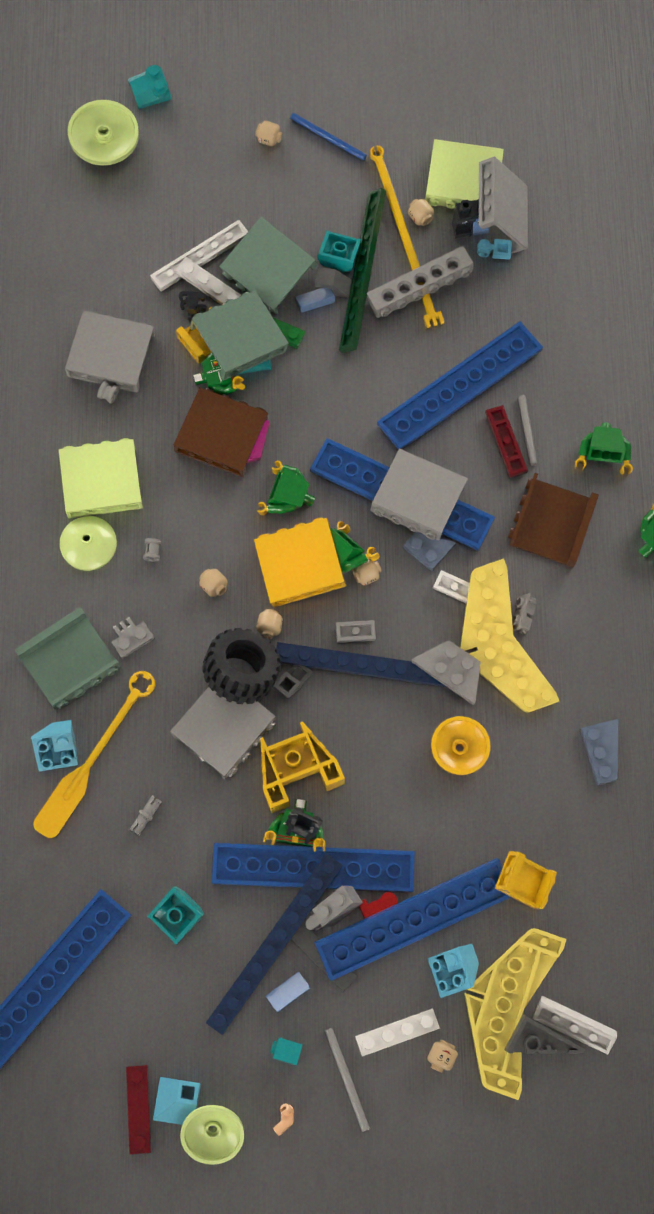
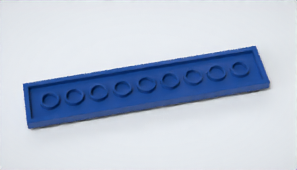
[377,321,543,450]
[310,438,495,551]
[212,843,415,893]
[314,858,510,981]
[0,889,132,1070]

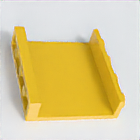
[254,517,347,607]

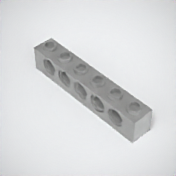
[367,246,473,318]

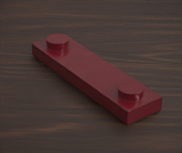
[485,405,528,478]
[126,1065,151,1155]

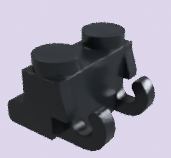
[179,291,207,322]
[285,807,323,845]

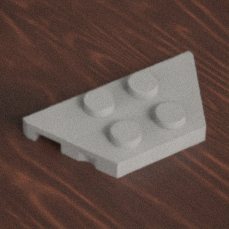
[412,640,481,705]

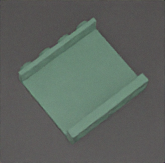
[219,216,318,315]
[190,290,289,381]
[14,607,120,710]

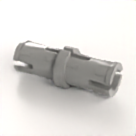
[129,795,162,836]

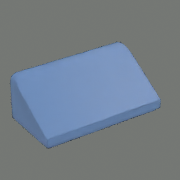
[295,288,335,313]
[266,971,311,1013]

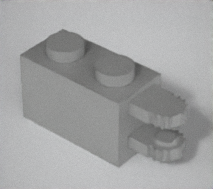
[305,886,363,930]

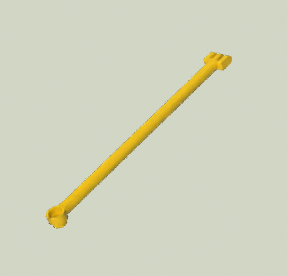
[370,145,444,328]

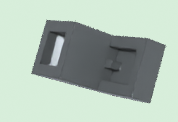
[315,267,352,298]
[274,665,313,698]

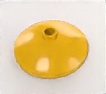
[431,716,491,775]

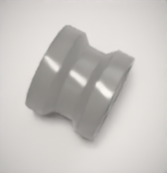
[97,381,119,404]

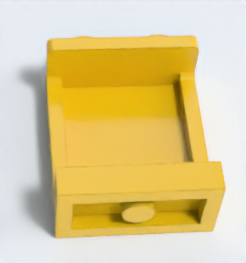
[176,306,212,364]
[495,851,557,909]

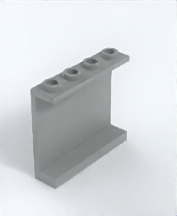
[479,156,528,254]
[65,311,155,393]
[370,449,468,541]
[170,687,276,779]

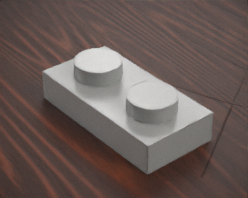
[336,620,376,643]

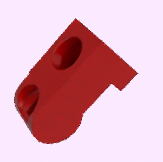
[359,892,398,919]

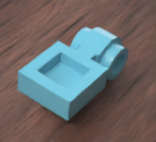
[477,239,512,260]

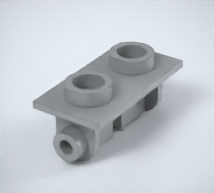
[512,593,537,635]

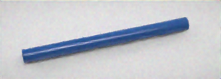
[290,113,367,161]

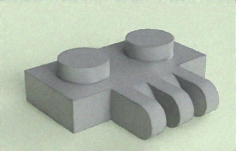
[111,617,155,659]

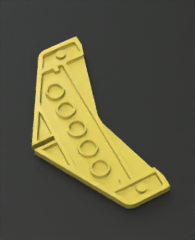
[460,558,559,713]
[464,928,567,1100]

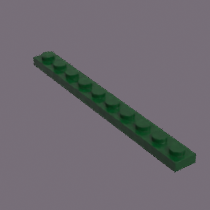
[339,187,386,353]

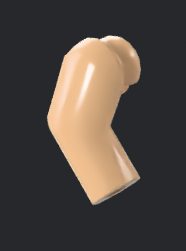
[273,1103,294,1136]

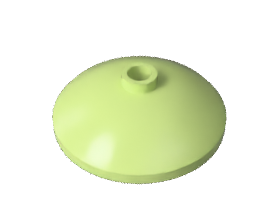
[60,516,117,571]
[180,1105,244,1165]

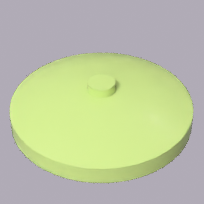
[68,100,139,165]

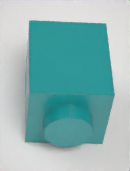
[270,1038,303,1065]

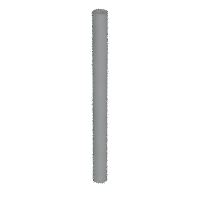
[325,1028,370,1132]

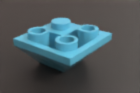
[31,720,78,771]
[428,944,479,998]
[153,1077,202,1125]

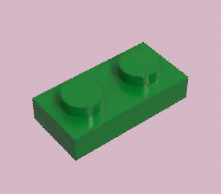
[273,318,305,349]

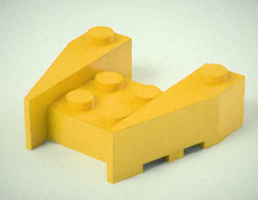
[260,721,345,814]

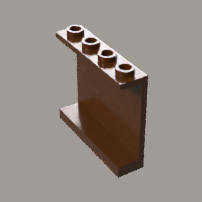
[174,387,269,477]
[508,473,599,567]

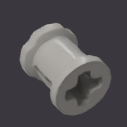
[143,538,161,562]

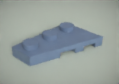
[580,719,619,785]

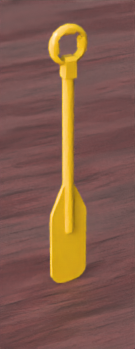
[33,671,155,838]

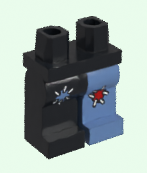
[452,199,489,239]

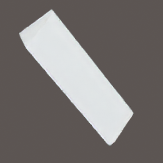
[532,996,617,1055]

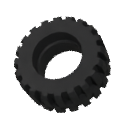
[202,628,281,705]

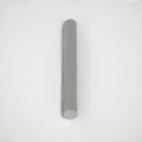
[518,395,537,466]

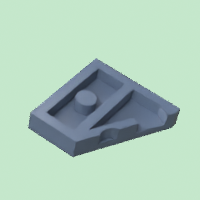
[403,532,456,571]

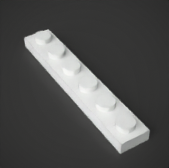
[150,220,248,292]

